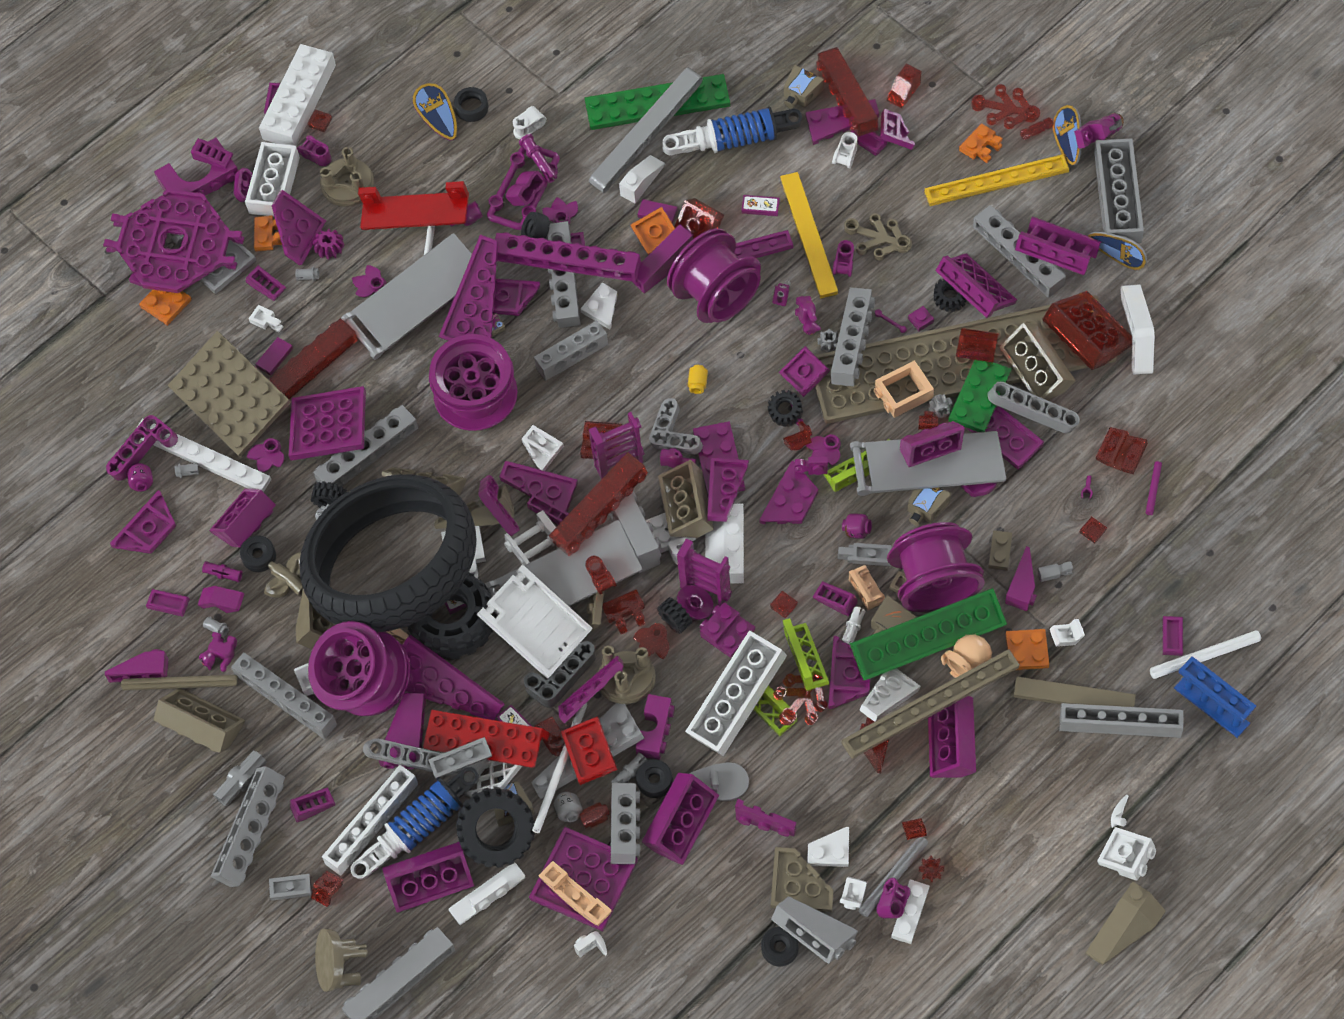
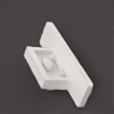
[449,862,526,925]

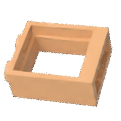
[874,360,934,418]

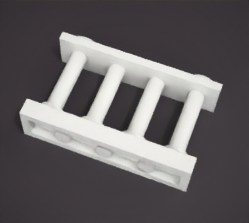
[504,510,568,565]

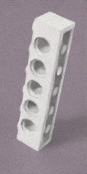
[322,765,418,876]

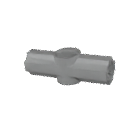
[213,750,267,807]

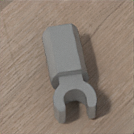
[1038,562,1073,582]

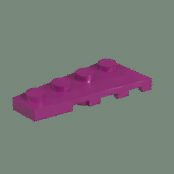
[558,655,624,724]

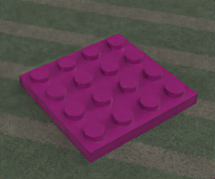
[289,386,366,461]
[529,827,638,932]

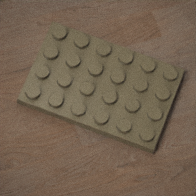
[167,331,291,457]

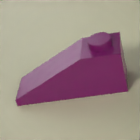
[1005,546,1037,611]
[105,649,168,683]

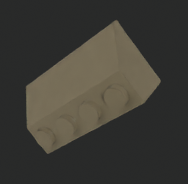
[1000,322,1076,400]
[658,460,714,538]
[153,688,245,753]

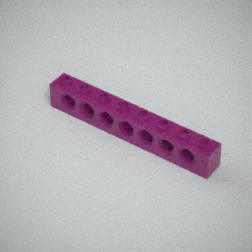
[495,232,641,282]

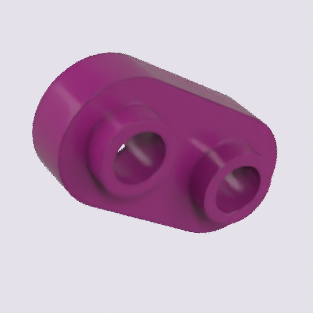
[234,168,253,202]

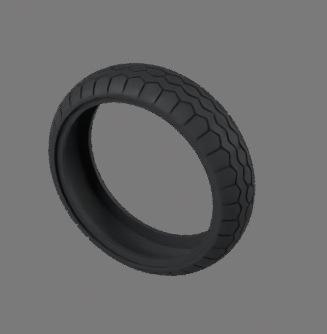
[299,474,477,633]

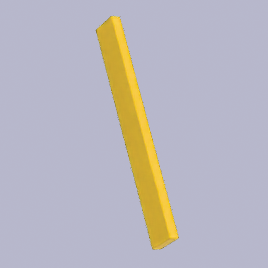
[924,154,1069,206]
[780,172,838,299]

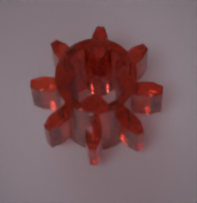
[918,411,938,430]
[918,855,944,883]

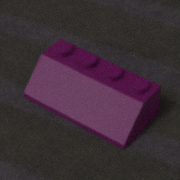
[928,696,976,778]
[642,773,719,865]
[382,842,474,913]

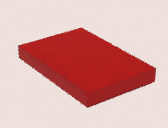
[561,716,618,785]

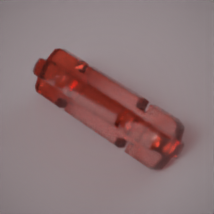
[1020,117,1054,140]

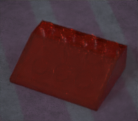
[1042,291,1132,370]

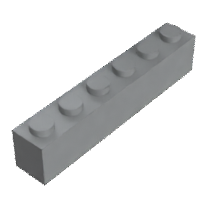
[1059,703,1183,738]
[342,927,456,1019]

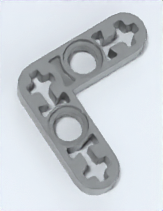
[649,398,703,455]

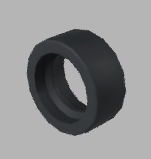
[454,87,489,122]

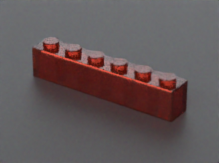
[816,47,878,137]
[269,318,358,399]
[549,452,648,556]

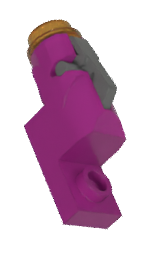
[1074,113,1124,149]

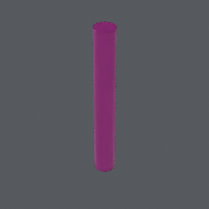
[1145,461,1162,515]

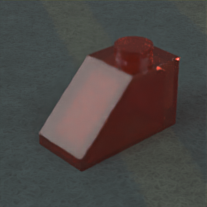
[887,63,921,108]

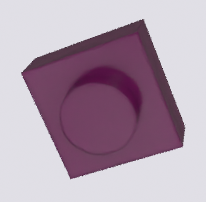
[908,306,934,332]

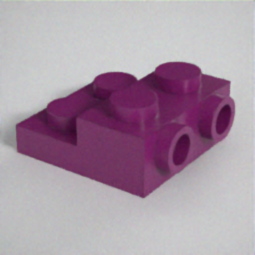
[700,602,755,658]

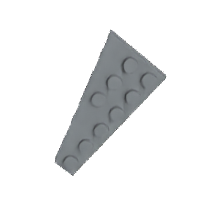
[531,703,644,799]

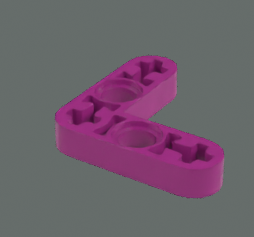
[478,475,520,536]

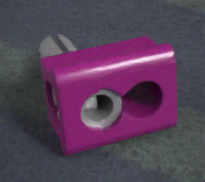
[772,280,791,306]

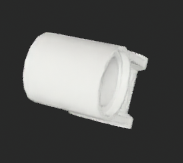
[513,106,547,139]
[832,132,857,169]

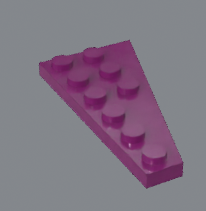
[439,235,498,341]
[403,635,505,720]

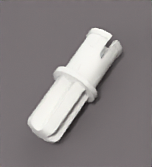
[842,607,866,644]

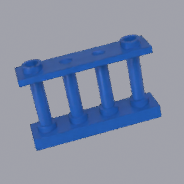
[1174,656,1256,738]

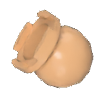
[941,634,992,678]

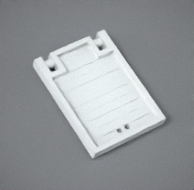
[477,564,593,679]

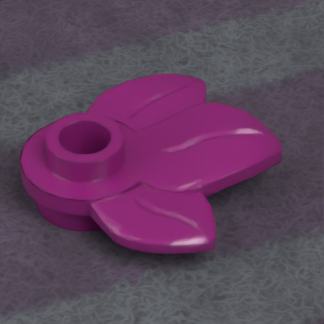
[542,197,578,224]
[352,265,386,297]
[805,434,841,466]
[247,438,284,472]

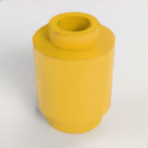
[688,365,708,394]

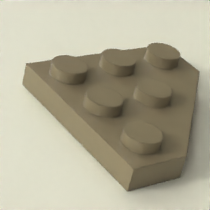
[771,847,834,912]

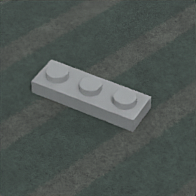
[428,737,492,779]

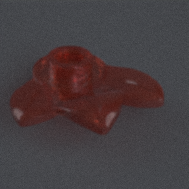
[633,623,670,659]

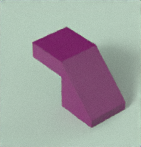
[198,586,244,613]

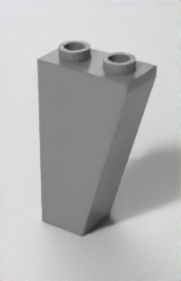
[771,896,858,964]

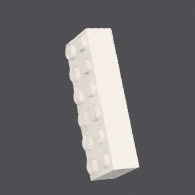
[259,44,336,146]
[685,630,787,756]

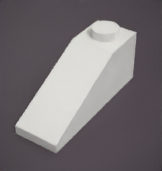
[619,155,665,204]

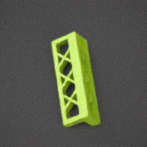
[823,439,890,492]
[782,618,829,691]
[753,685,797,736]

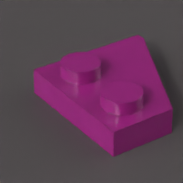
[880,109,915,150]

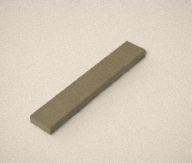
[1014,677,1136,707]

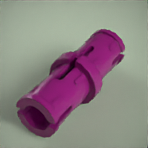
[202,561,243,583]

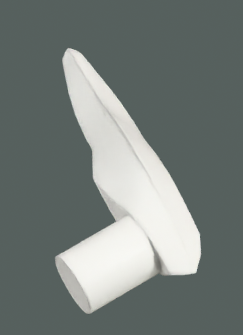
[1111,795,1129,828]

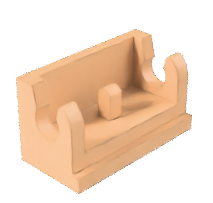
[849,565,885,611]

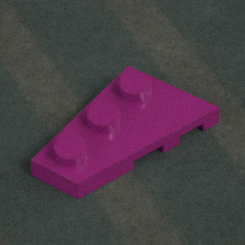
[735,798,796,837]

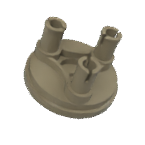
[320,147,374,207]
[598,645,656,704]
[315,929,367,992]

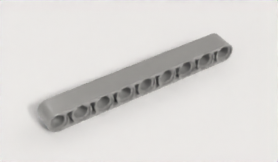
[589,67,703,193]

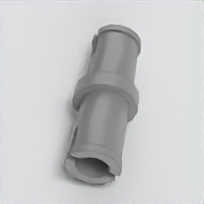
[611,753,648,783]

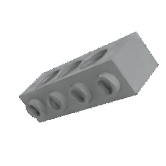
[534,320,608,381]
[611,783,640,864]

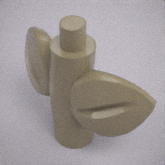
[264,552,303,598]

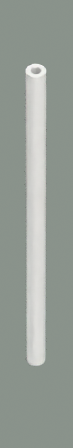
[532,703,587,833]

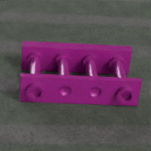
[1015,216,1101,275]
[589,412,645,480]
[677,539,732,606]

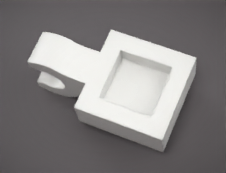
[249,305,283,332]

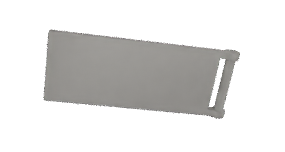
[341,233,472,360]
[850,431,1006,496]
[485,520,642,606]

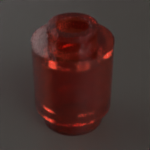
[579,802,610,829]

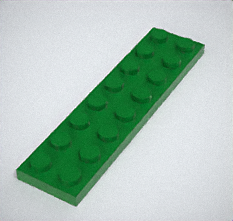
[584,74,731,130]
[849,588,1007,680]

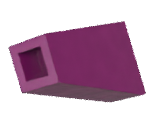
[633,225,693,294]
[379,693,426,769]

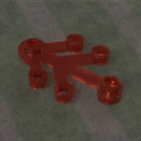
[971,84,1040,129]
[773,674,828,726]

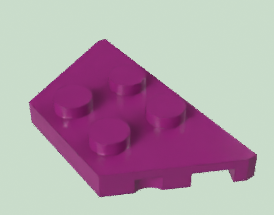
[493,279,540,316]
[759,461,819,524]
[110,490,176,554]
[828,636,870,709]

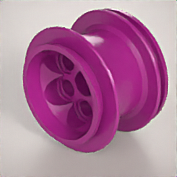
[667,228,761,323]
[429,334,518,431]
[887,522,985,612]
[308,621,410,716]

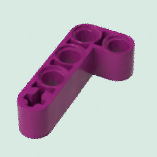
[106,415,178,481]

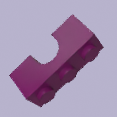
[636,694,675,760]

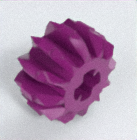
[313,228,344,260]

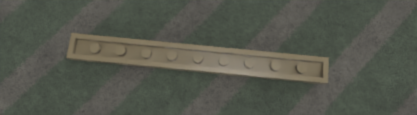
[841,649,1020,759]

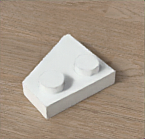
[581,283,617,330]
[522,425,564,471]
[808,827,849,867]

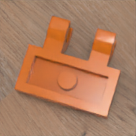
[959,123,1003,163]
[254,215,282,252]

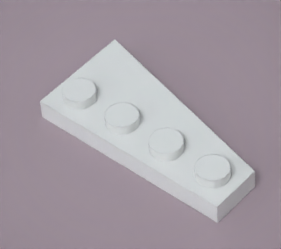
[860,668,921,722]

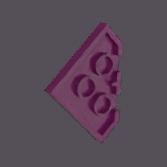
[272,190,326,266]

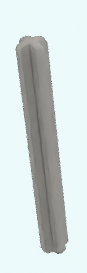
[859,836,928,917]

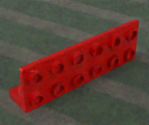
[358,181,469,230]
[423,710,549,768]

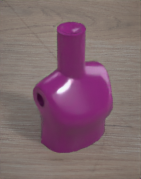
[450,201,483,227]
[660,448,696,468]

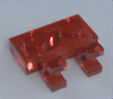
[602,589,645,635]

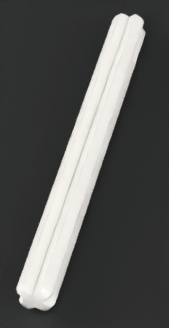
[1150,630,1261,679]

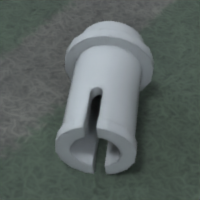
[295,267,319,281]
[175,463,199,478]
[203,617,229,637]

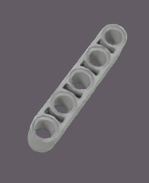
[988,382,1080,434]
[363,738,461,776]

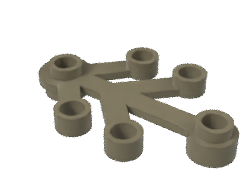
[844,213,912,261]

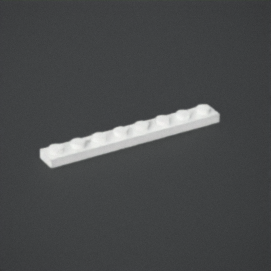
[137,419,271,492]

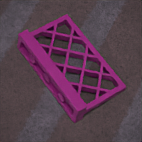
[935,253,1017,318]

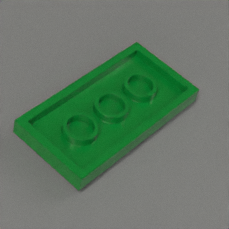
[949,356,1012,432]

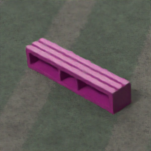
[527,494,584,535]

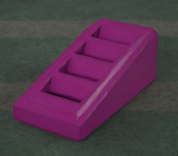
[191,138,233,169]
[246,265,286,301]
[813,581,858,617]
[290,787,335,823]

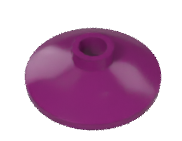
[676,585,714,620]

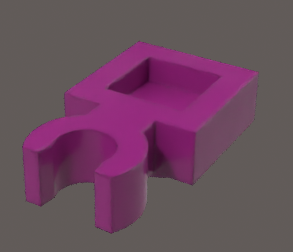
[795,456,828,475]

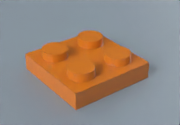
[630,207,675,255]
[139,290,192,326]
[1005,629,1049,670]

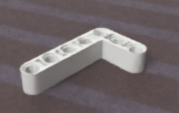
[1121,285,1155,375]

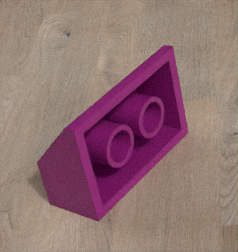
[899,421,965,467]
[209,488,276,548]

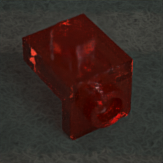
[783,421,812,451]
[311,871,344,907]

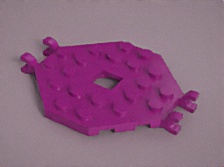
[103,189,244,293]

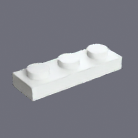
[891,879,930,944]

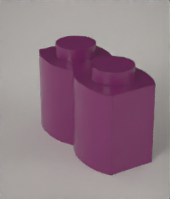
[506,171,546,206]

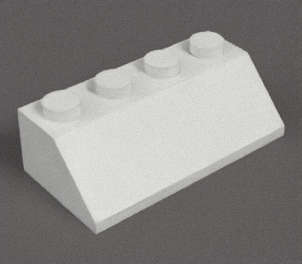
[705,504,744,584]

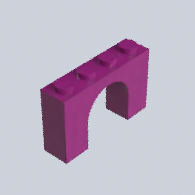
[154,138,238,196]

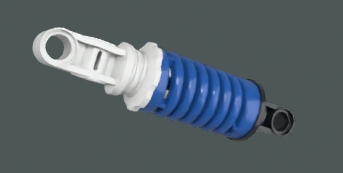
[663,106,802,155]
[351,767,479,880]

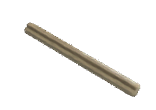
[121,675,238,690]

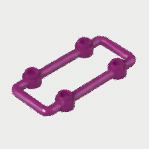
[487,147,560,230]

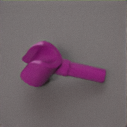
[1081,475,1093,500]

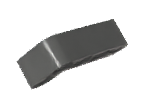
[524,641,596,708]

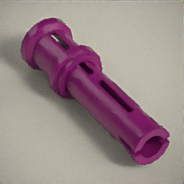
[519,134,557,183]

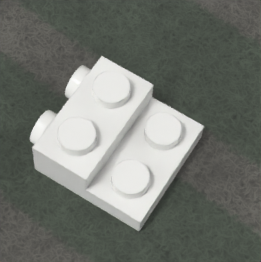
[1098,827,1156,881]

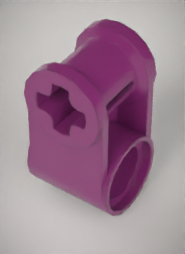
[297,135,332,166]
[833,240,854,277]
[877,877,911,919]

